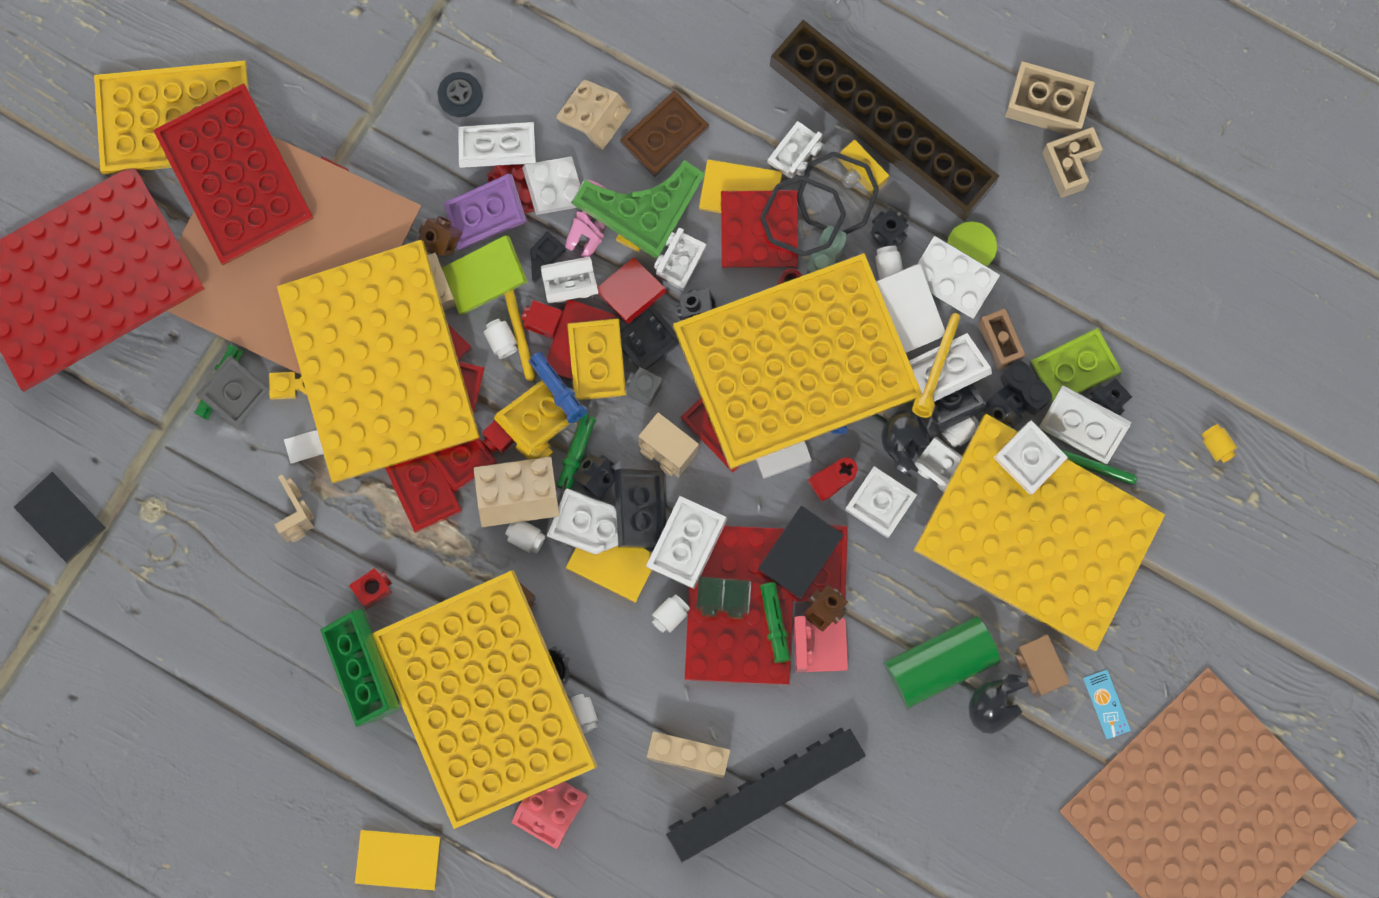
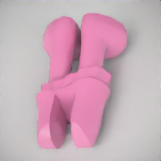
[565,180,606,258]

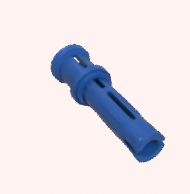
[529,352,588,424]

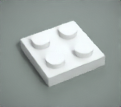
[522,156,580,215]
[993,421,1068,495]
[845,466,917,538]

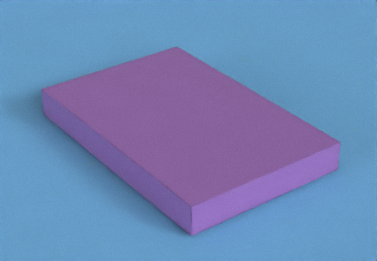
[444,174,527,250]

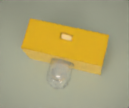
[838,140,889,195]

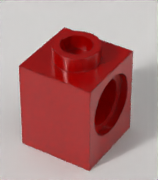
[521,300,562,340]
[482,420,515,455]
[349,568,392,610]

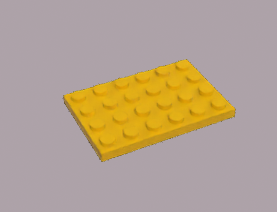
[94,61,249,175]

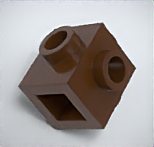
[417,216,463,256]
[803,585,848,632]

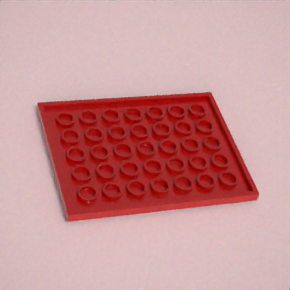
[0,168,205,392]

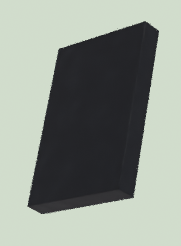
[614,469,666,549]
[14,472,106,564]
[757,505,844,600]

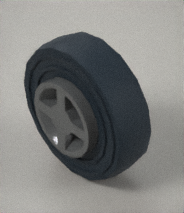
[437,72,483,118]

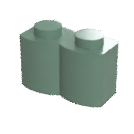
[806,226,846,275]

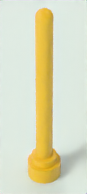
[504,290,535,381]
[912,313,960,418]

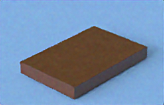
[620,90,709,177]

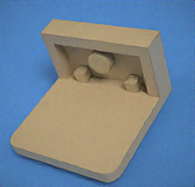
[557,80,631,150]
[274,474,314,542]

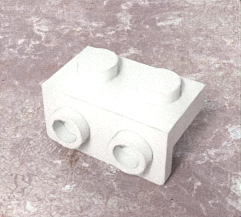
[767,121,823,179]
[654,227,707,291]
[541,257,598,303]
[914,437,962,492]

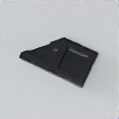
[530,231,566,283]

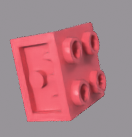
[793,616,848,673]
[511,782,587,849]

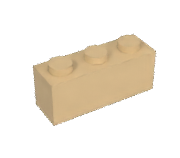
[647,731,730,778]

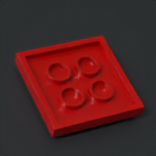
[721,190,798,268]

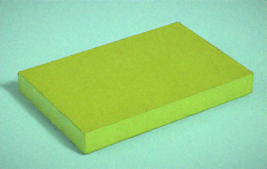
[442,235,528,315]
[1030,327,1122,404]

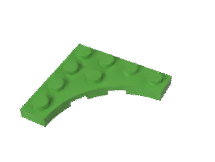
[571,160,705,258]

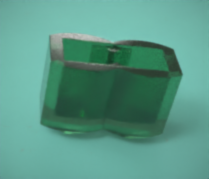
[696,577,752,619]

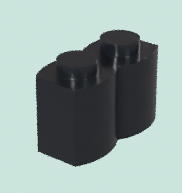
[1000,359,1052,415]

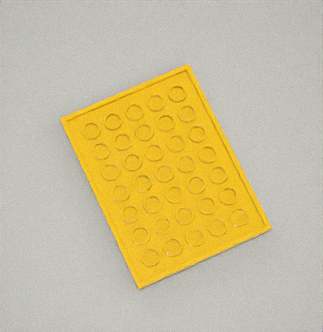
[277,240,480,483]
[673,253,922,469]
[913,414,1165,651]
[372,570,598,829]

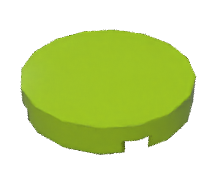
[947,221,997,267]

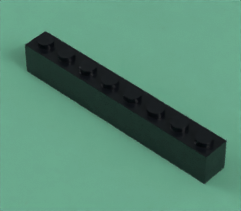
[666,727,866,863]

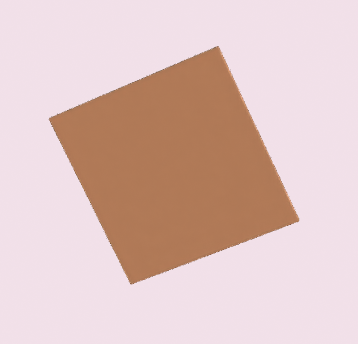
[167,136,422,375]
[1059,668,1357,898]

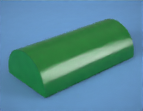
[320,609,401,727]
[883,616,1000,709]

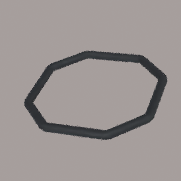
[797,152,879,234]
[760,176,846,256]

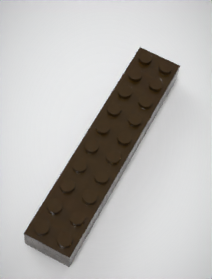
[770,20,999,222]

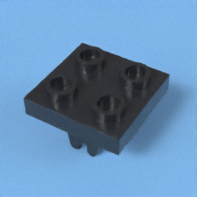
[620,305,680,370]

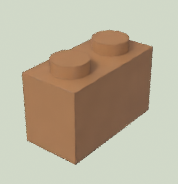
[978,308,1025,371]
[1015,635,1070,698]

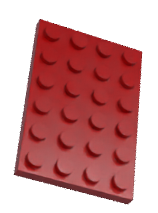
[153,83,314,265]
[684,526,793,685]

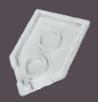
[547,488,618,555]

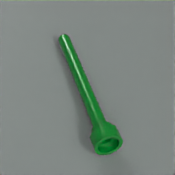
[1060,449,1137,484]

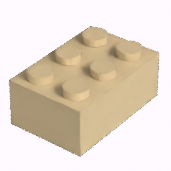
[1005,61,1095,135]
[474,457,559,527]

